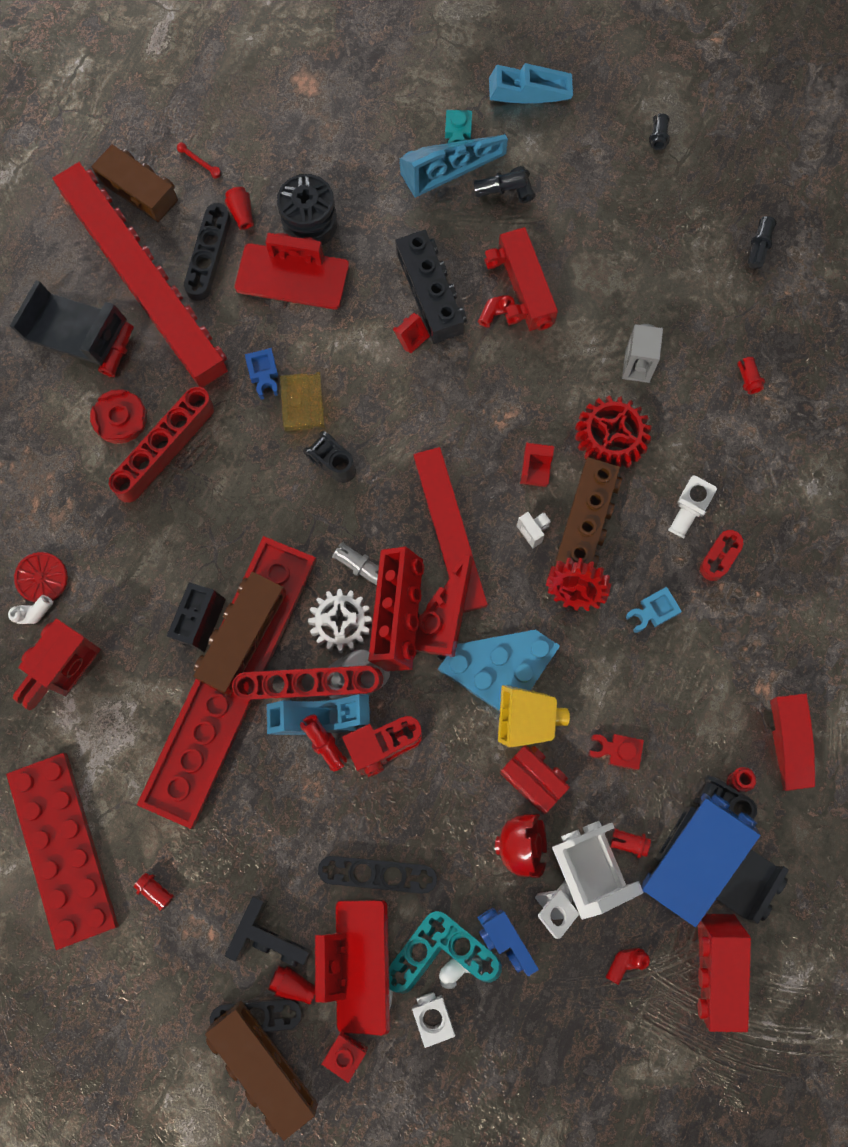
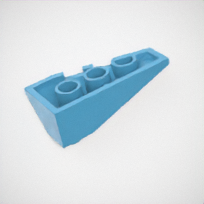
[400,134,508,198]

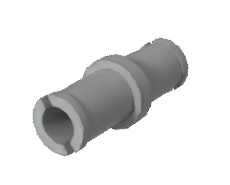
[332,542,379,586]

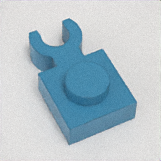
[625,587,682,633]

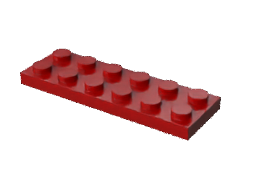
[6,752,119,950]

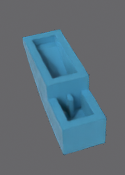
[489,63,573,104]

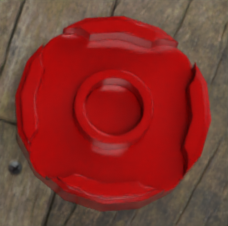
[90,389,147,444]

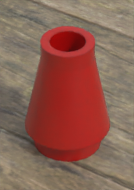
[224,187,254,230]
[268,965,315,1005]

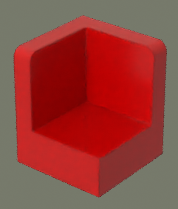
[520,443,554,487]

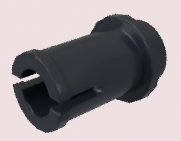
[649,113,670,150]
[510,166,535,203]

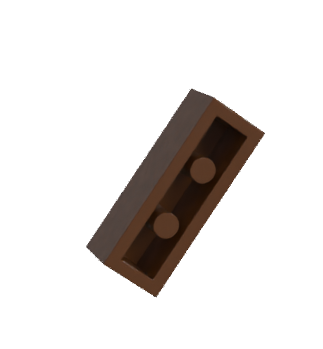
[91,144,178,223]

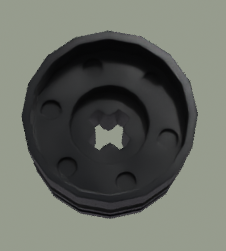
[277,174,337,245]

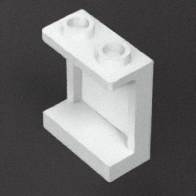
[552,821,644,920]

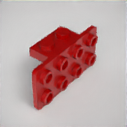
[235,233,349,310]
[315,900,390,1036]

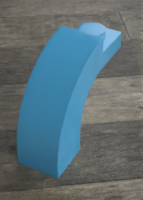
[267,694,370,735]

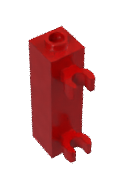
[484,227,558,331]

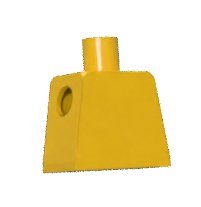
[498,685,570,747]

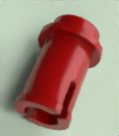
[737,357,765,394]
[726,767,756,792]
[610,828,651,858]
[133,873,174,911]

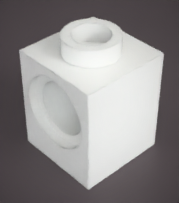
[412,992,455,1048]

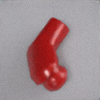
[478,295,515,328]
[605,948,650,985]

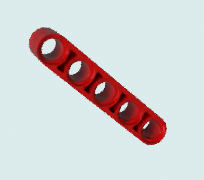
[108,386,214,503]
[232,666,384,700]

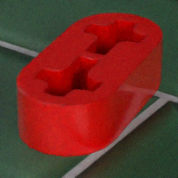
[700,530,744,581]

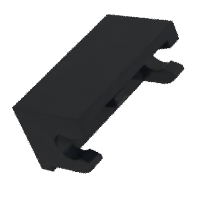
[167,582,226,652]

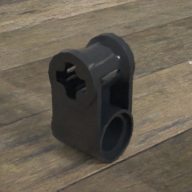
[303,430,356,483]
[693,775,757,820]

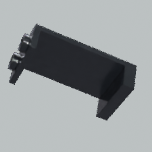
[10,280,127,366]
[655,806,789,924]

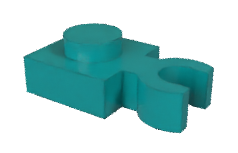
[445,110,472,143]

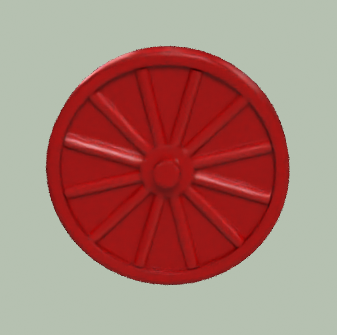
[14,552,68,603]

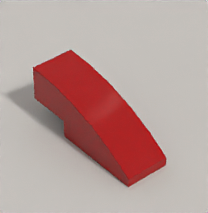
[770,693,815,791]

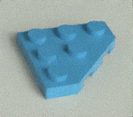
[438,630,560,712]

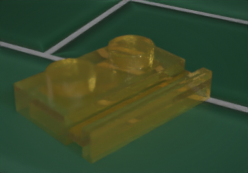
[280,372,325,431]

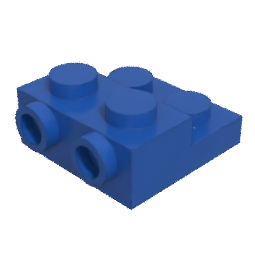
[477,908,539,976]

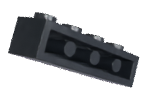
[395,229,467,344]

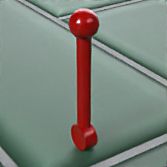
[177,142,221,179]

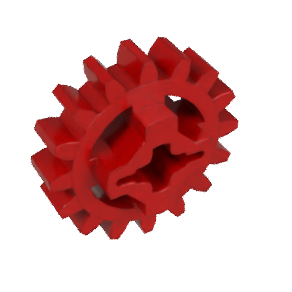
[546,558,611,611]

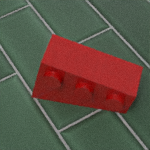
[698,914,751,1032]

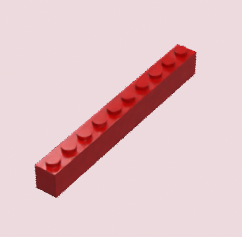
[52,162,228,388]

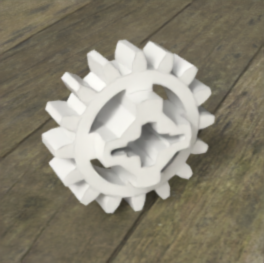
[308,589,372,653]

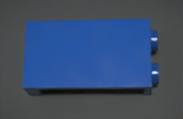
[642,793,761,928]

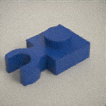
[244,348,279,400]

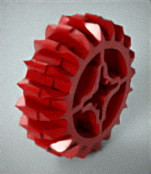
[575,395,651,468]

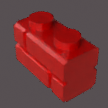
[499,745,570,815]

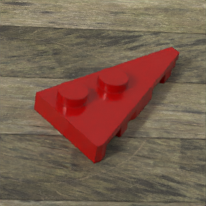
[415,555,473,657]

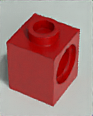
[321,1031,368,1083]

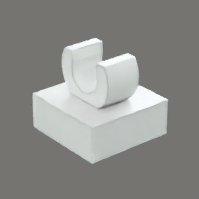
[517,512,551,548]

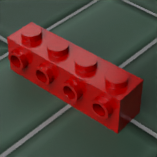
[368,546,424,672]

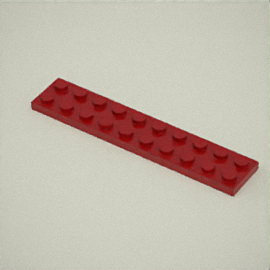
[137,536,316,829]

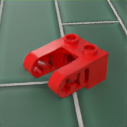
[342,716,422,778]

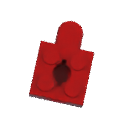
[13,618,101,710]

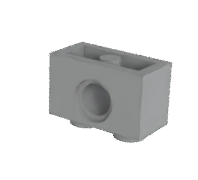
[622,324,663,383]

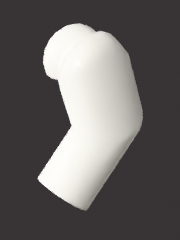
[8,595,53,624]
[439,957,482,989]

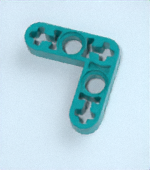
[389,911,502,994]

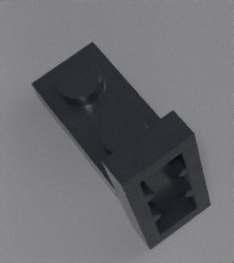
[224,896,312,967]

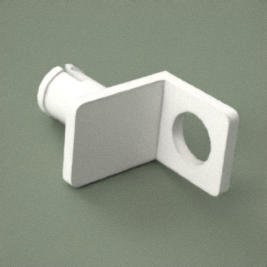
[668,475,717,539]
[535,880,579,939]

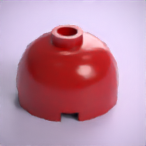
[495,814,547,878]

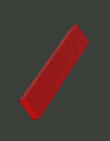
[413,447,487,613]

